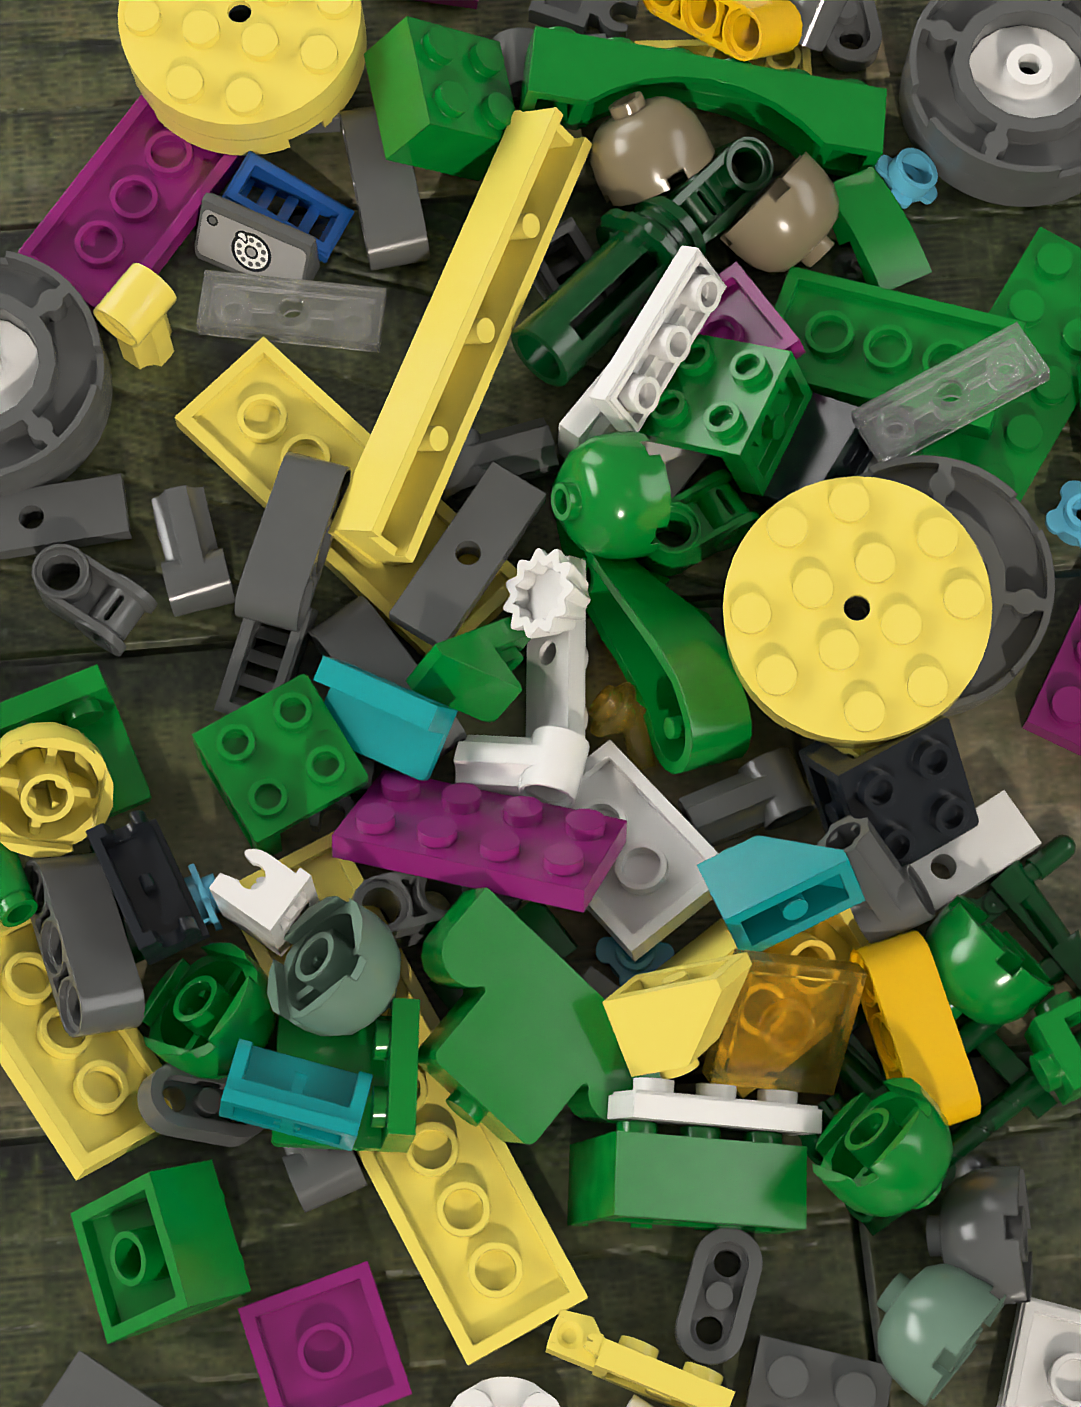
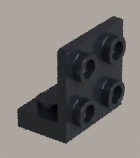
[798,715,979,867]

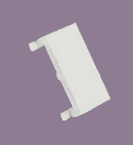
[209,849,319,958]

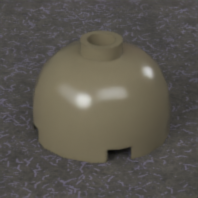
[590,91,715,207]
[720,152,839,272]

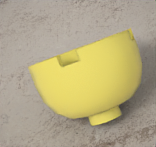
[0,722,113,858]

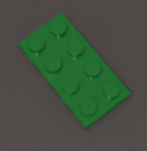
[775,266,1026,440]

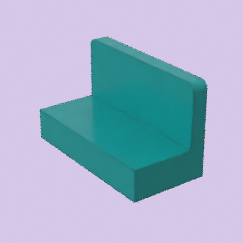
[313,656,458,781]

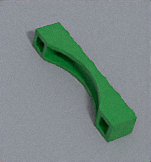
[519,26,887,177]

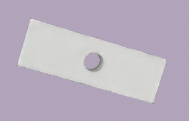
[589,245,727,432]
[526,555,589,738]
[902,790,1042,934]
[607,1077,822,1136]

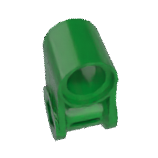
[641,468,761,576]

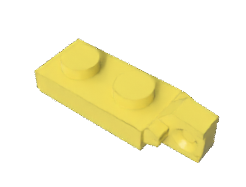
[545,1309,735,1407]

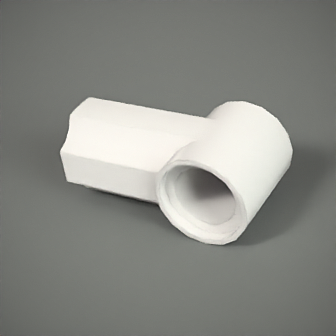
[453,726,590,809]

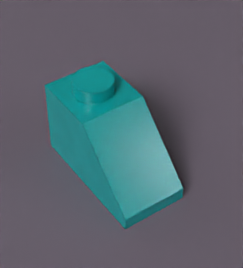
[697,835,865,957]

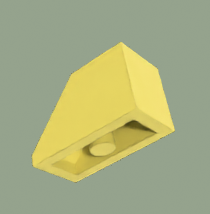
[602,952,752,1079]

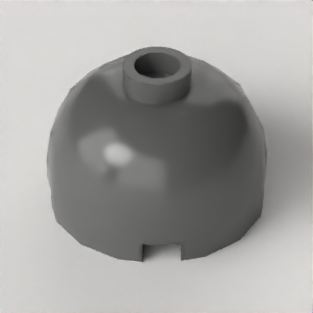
[926,1165,1033,1304]

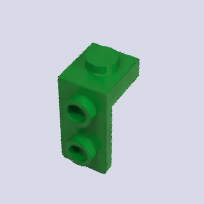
[1023,991,1081,1106]

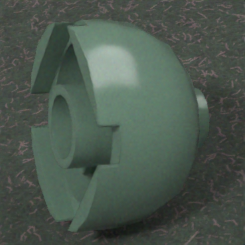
[267,896,401,1036]
[876,1263,1006,1406]

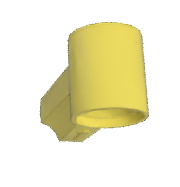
[93,263,177,369]

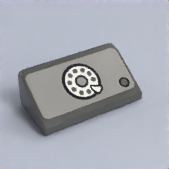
[195,192,320,300]

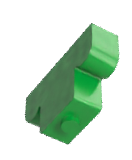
[418,887,661,1145]

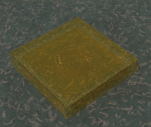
[702,949,867,1095]

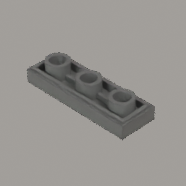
[389,462,546,646]
[0,473,132,560]

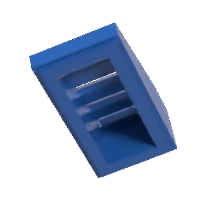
[222,151,355,263]

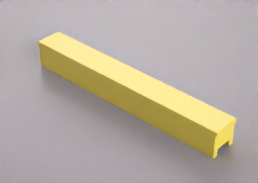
[328,107,592,564]

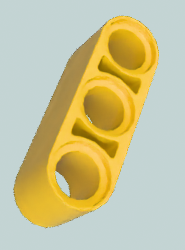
[642,0,803,61]
[849,930,981,1126]

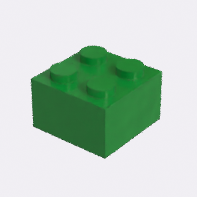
[364,16,516,181]

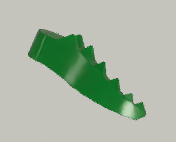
[551,477,752,775]

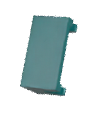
[219,1038,373,1151]

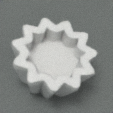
[503,548,591,639]

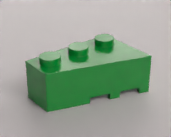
[567,1120,807,1234]

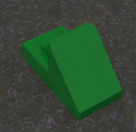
[405,616,531,723]

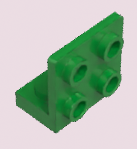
[638,334,813,496]
[0,664,152,818]
[192,674,368,856]
[271,998,420,1153]

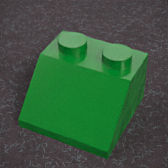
[70,1160,251,1344]

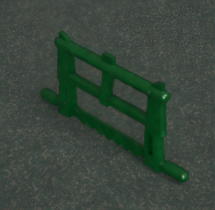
[762,835,1081,1193]

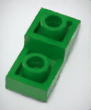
[832,166,932,290]

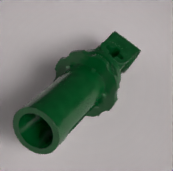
[511,137,774,387]

